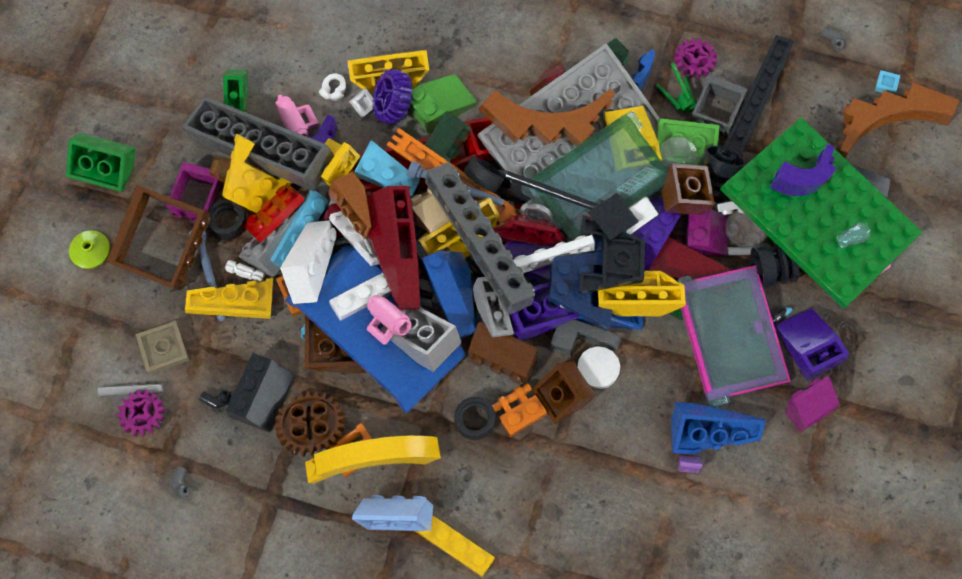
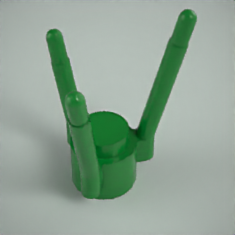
[656,62,697,113]

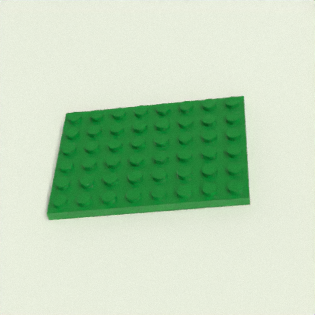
[720,117,922,309]

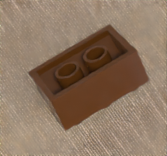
[468,322,538,384]

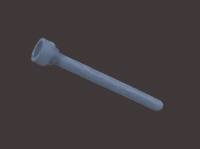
[407,161,503,206]
[189,229,225,321]

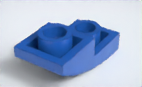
[632,49,655,90]

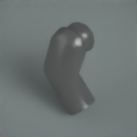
[171,467,190,499]

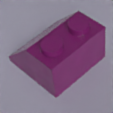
[686,208,729,258]

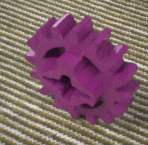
[674,38,717,79]
[117,390,166,437]

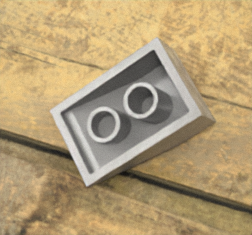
[380,307,461,372]

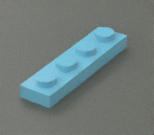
[270,190,329,267]

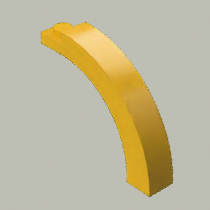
[305,436,441,484]

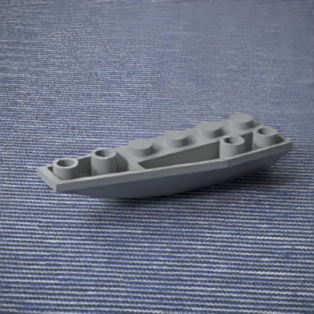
[239,181,330,276]

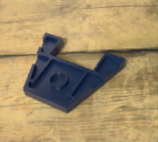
[548,252,612,331]

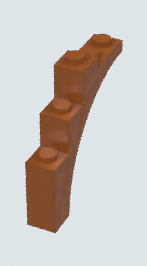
[836,83,959,159]
[478,88,615,147]

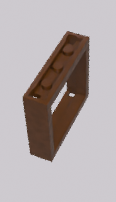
[106,185,210,291]

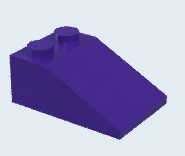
[508,282,579,341]

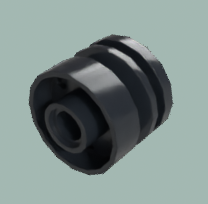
[699,145,746,197]
[750,241,799,288]

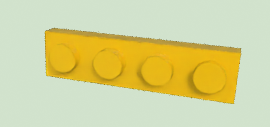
[415,515,495,577]

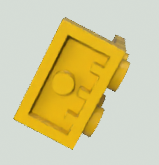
[321,139,360,186]

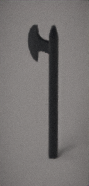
[498,170,598,210]

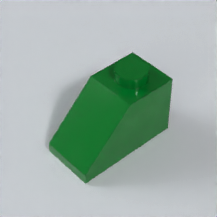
[223,69,248,112]

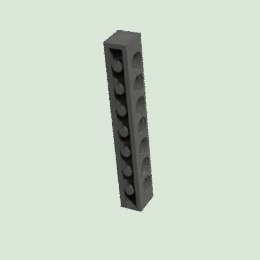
[425,162,535,315]

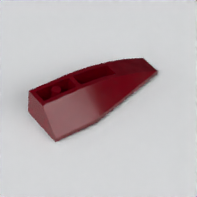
[366,186,420,310]

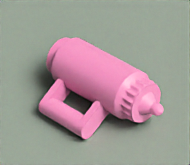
[275,95,320,137]
[367,295,412,345]

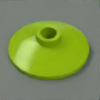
[69,230,110,269]

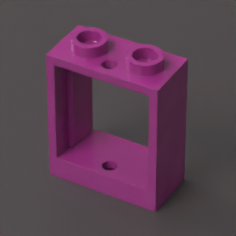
[166,162,225,222]

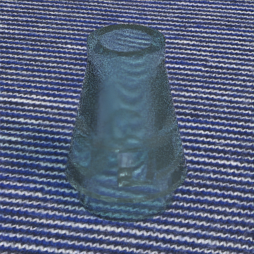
[836,222,871,248]

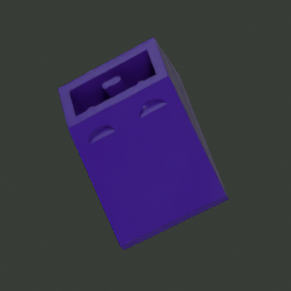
[774,308,849,381]

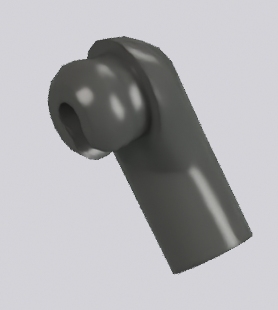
[821,27,846,51]

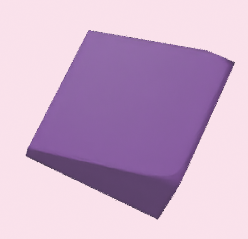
[678,455,702,474]

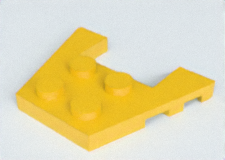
[222,134,292,213]

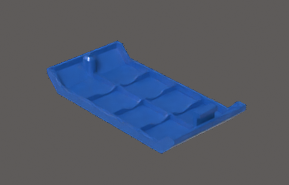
[285,245,466,414]

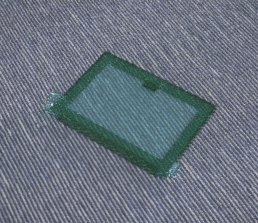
[528,110,668,241]

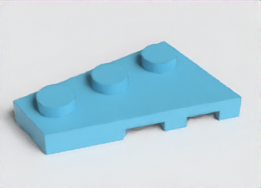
[354,140,420,198]

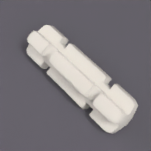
[225,260,265,282]

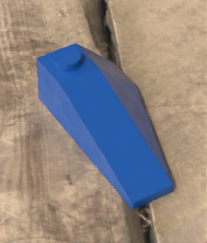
[422,250,476,338]
[671,402,766,454]

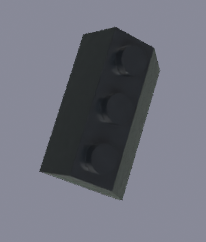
[226,353,295,433]

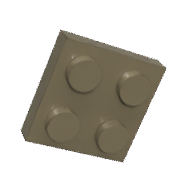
[135,321,189,375]

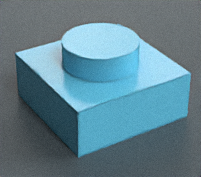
[875,70,900,94]

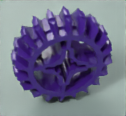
[372,69,413,124]

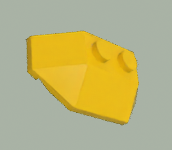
[348,50,429,97]
[418,197,500,258]
[598,271,686,316]

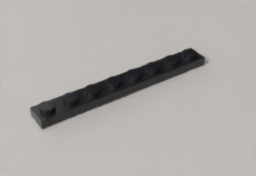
[723,35,794,157]

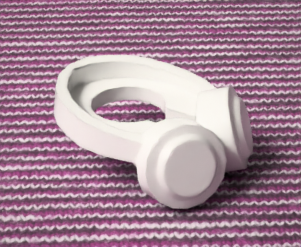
[319,74,346,101]

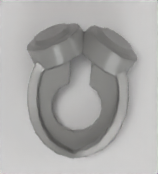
[519,203,553,223]

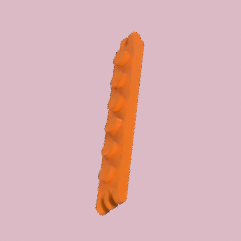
[387,128,518,223]

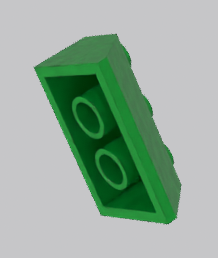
[66,133,136,192]

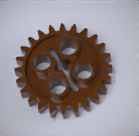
[274,391,346,457]

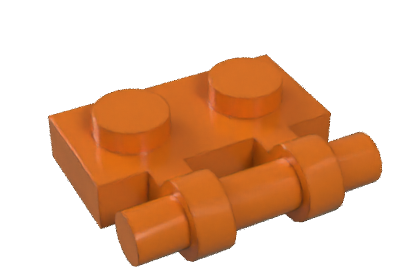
[492,383,547,437]

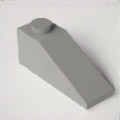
[472,277,514,337]

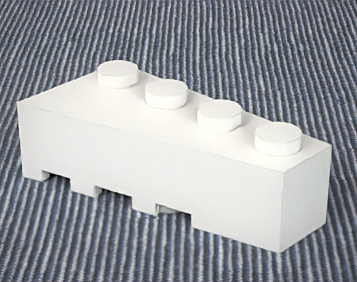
[280,220,337,304]

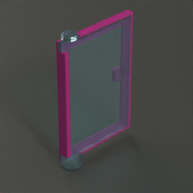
[678,266,791,408]

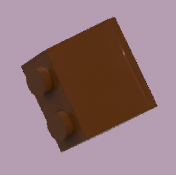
[662,163,715,215]
[532,361,596,424]

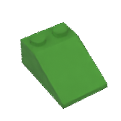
[408,74,477,135]

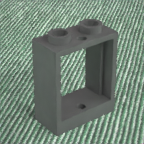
[691,75,747,137]

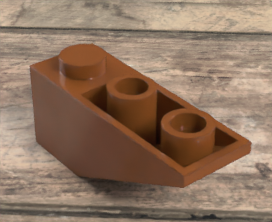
[328,172,371,240]

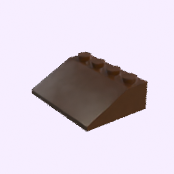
[305,315,367,374]

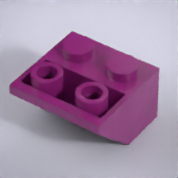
[785,376,840,433]

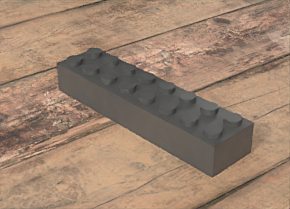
[182,96,334,191]

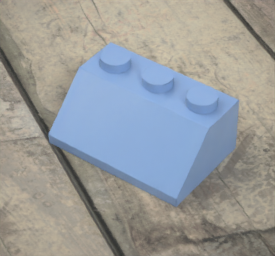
[352,495,433,531]

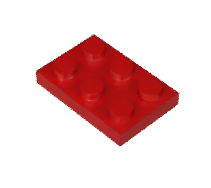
[244,183,305,243]

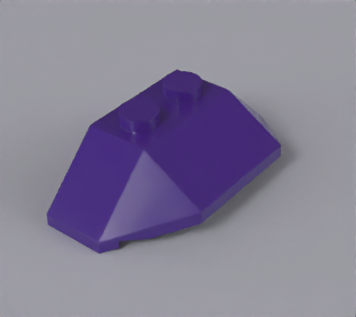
[631,197,681,271]

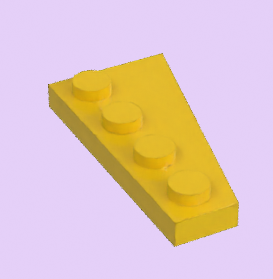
[185,278,273,319]

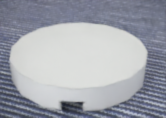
[577,346,620,389]

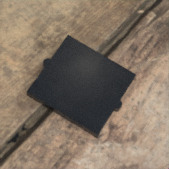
[588,193,639,241]

